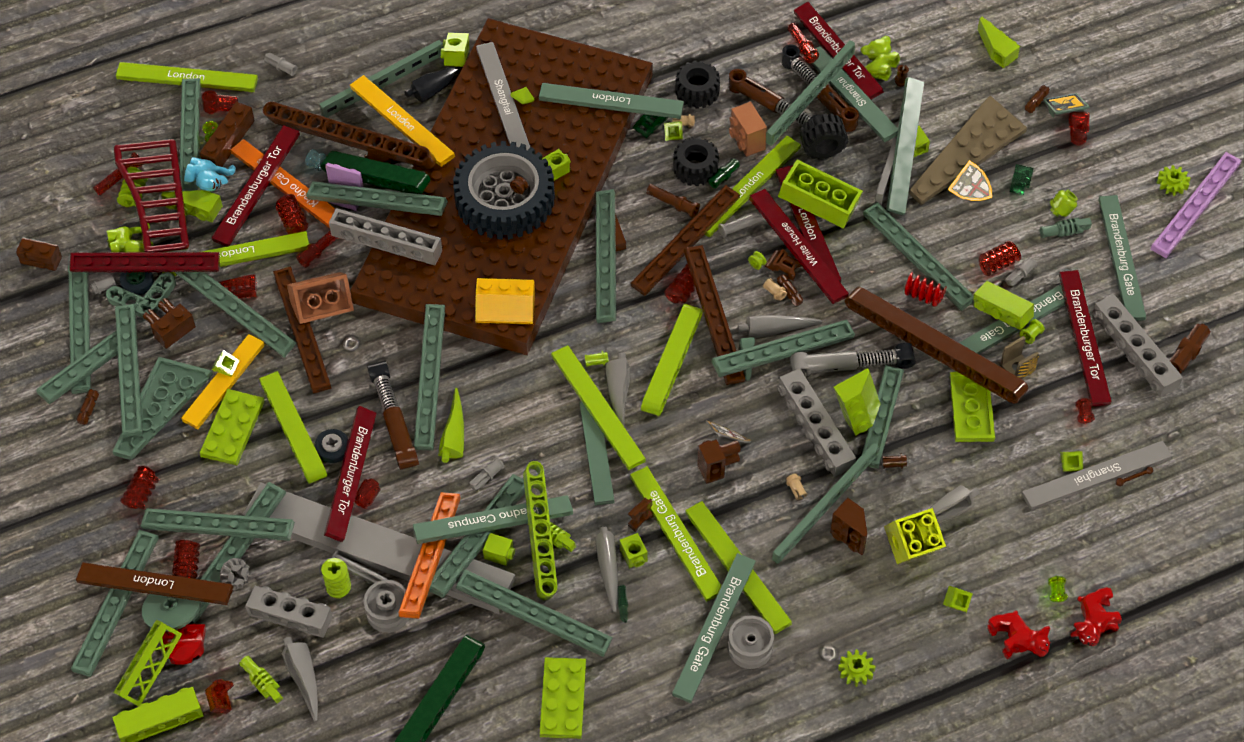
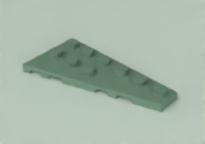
[112,357,213,460]

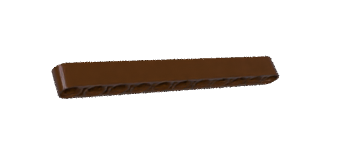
[263,102,436,169]
[844,287,1029,404]

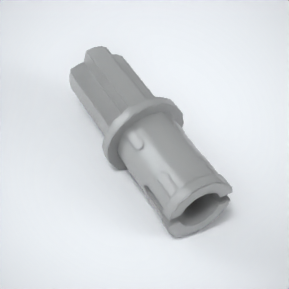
[264,53,298,76]
[1005,257,1037,287]
[469,458,505,491]

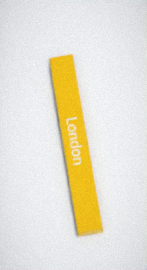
[350,75,455,167]

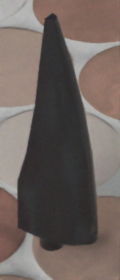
[404,66,463,102]

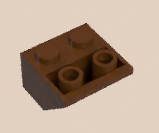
[830,498,867,555]

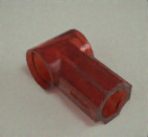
[202,90,238,114]

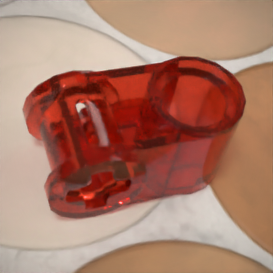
[1069,111,1090,145]

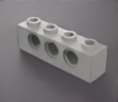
[245,585,333,638]

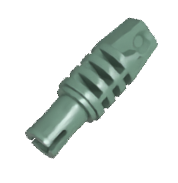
[1039,217,1092,238]

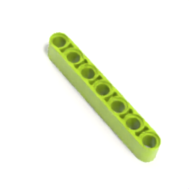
[641,304,703,416]
[259,371,327,484]
[523,461,557,600]

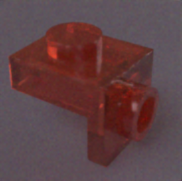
[205,679,234,714]

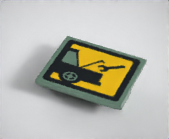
[1043,93,1090,118]

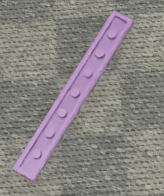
[1150,152,1242,258]

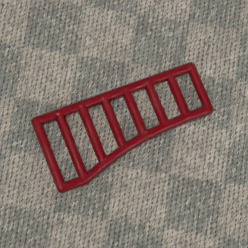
[114,139,189,252]

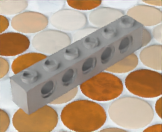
[329,208,442,265]
[1092,294,1183,397]
[777,368,856,477]

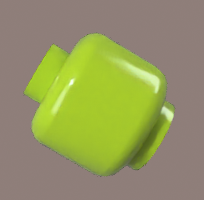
[1050,190,1078,217]

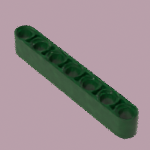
[320,150,431,195]
[395,635,485,742]

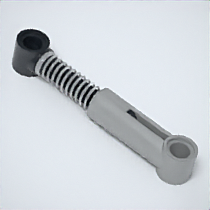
[790,343,916,377]

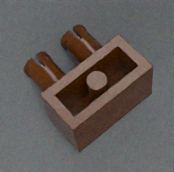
[143,298,196,349]
[697,439,741,484]

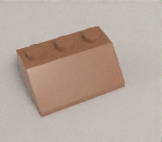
[287,272,354,324]

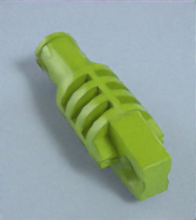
[527,522,576,552]
[239,656,284,704]

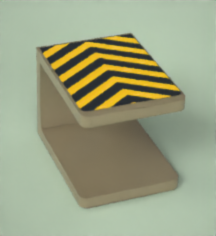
[1000,336,1039,379]

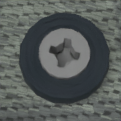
[315,429,349,463]

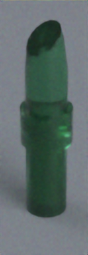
[618,585,628,623]

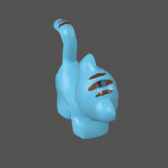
[184,157,236,191]

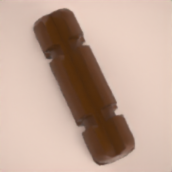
[1025,85,1050,113]
[777,274,803,306]
[76,389,99,425]

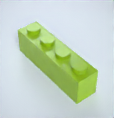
[112,687,203,742]

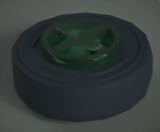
[120,272,154,295]

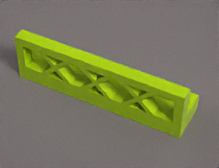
[113,620,182,706]

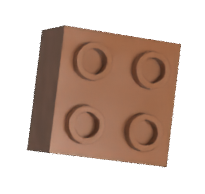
[729,102,767,157]

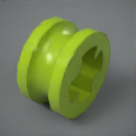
[748,251,767,270]

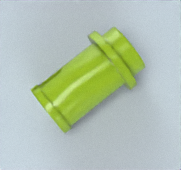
[585,351,609,367]

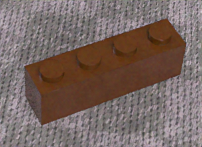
[200,102,255,167]

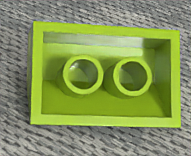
[833,368,880,436]

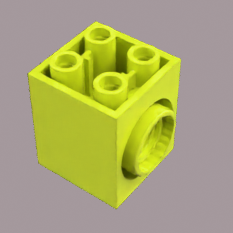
[884,508,946,564]

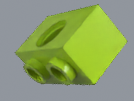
[441,33,470,67]

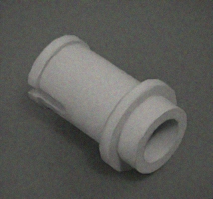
[90,275,116,295]

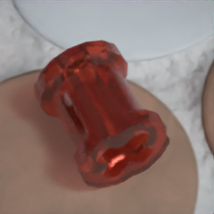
[1075,398,1095,424]

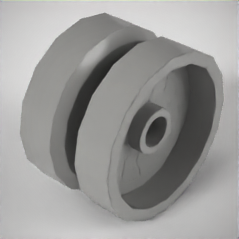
[363,580,410,633]
[728,615,774,669]

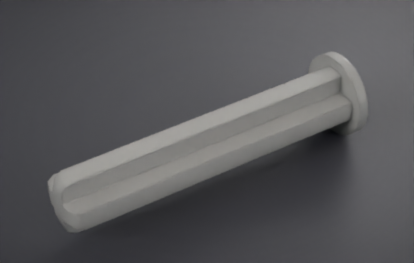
[718,211,765,238]
[331,551,387,584]

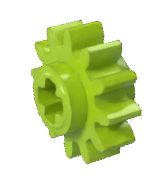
[1157,165,1191,196]
[838,649,876,687]

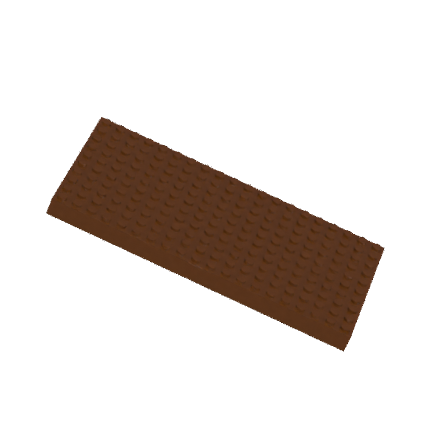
[350,18,653,356]

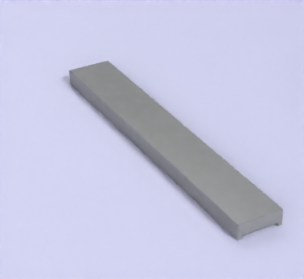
[243,483,516,614]

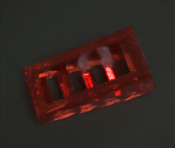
[219,274,257,298]

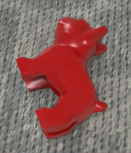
[1070,587,1122,646]
[987,611,1050,659]

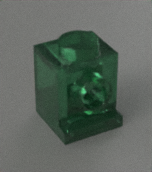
[1009,164,1034,195]

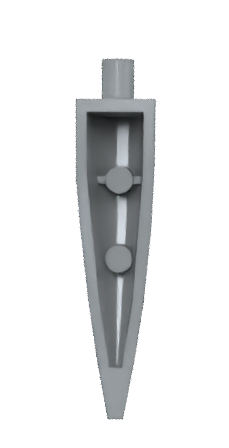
[738,315,822,338]
[606,353,630,428]
[929,485,980,523]
[595,527,618,612]
[282,637,318,722]

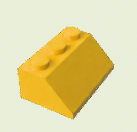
[475,278,535,324]

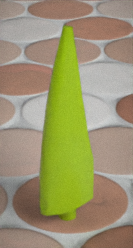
[438,388,464,463]

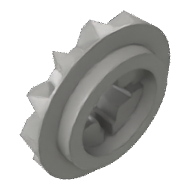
[220,558,251,591]

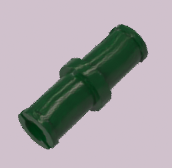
[708,158,740,189]

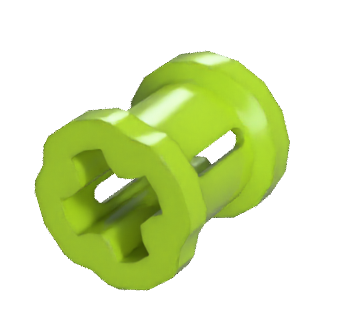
[1020,319,1045,344]

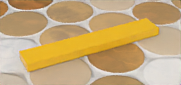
[181,334,265,430]

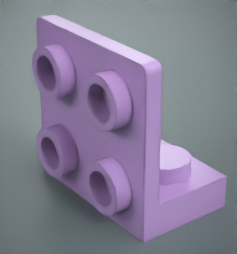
[326,163,363,211]

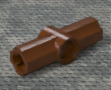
[1170,323,1211,374]

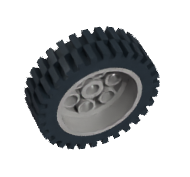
[453,141,555,240]

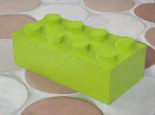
[778,159,863,229]

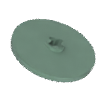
[142,594,202,632]

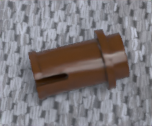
[894,65,909,87]
[882,453,907,469]

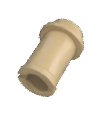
[672,114,695,128]
[763,278,787,301]
[786,474,807,500]

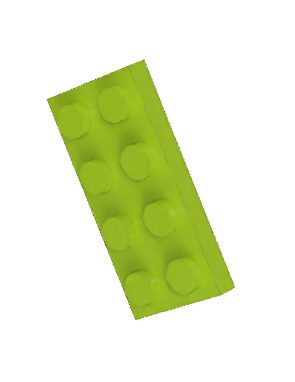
[949,372,995,442]
[200,389,265,466]
[540,657,586,739]

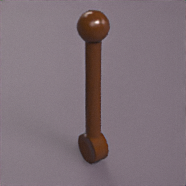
[1116,466,1153,487]

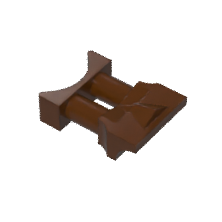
[765,249,802,281]
[628,498,653,532]

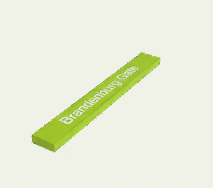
[630,466,722,602]

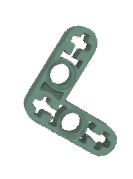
[106,272,176,319]

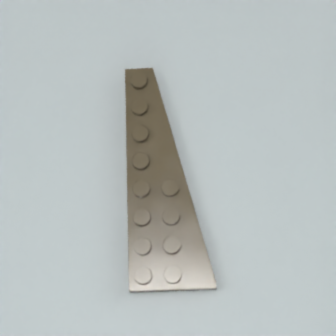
[909,96,1027,205]

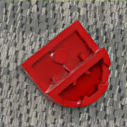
[162,624,206,665]

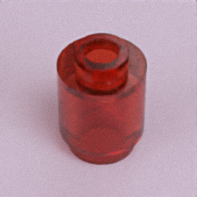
[354,478,381,509]

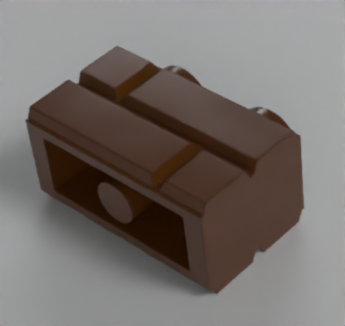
[16,238,62,271]

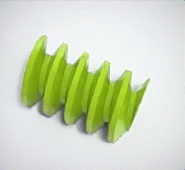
[117,167,148,207]
[321,558,351,598]

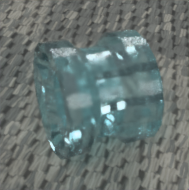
[305,149,327,171]

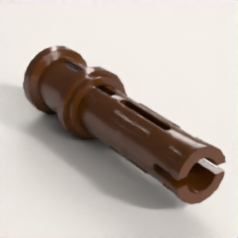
[646,184,700,218]

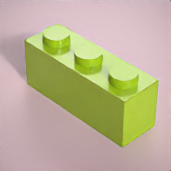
[974,281,1034,330]

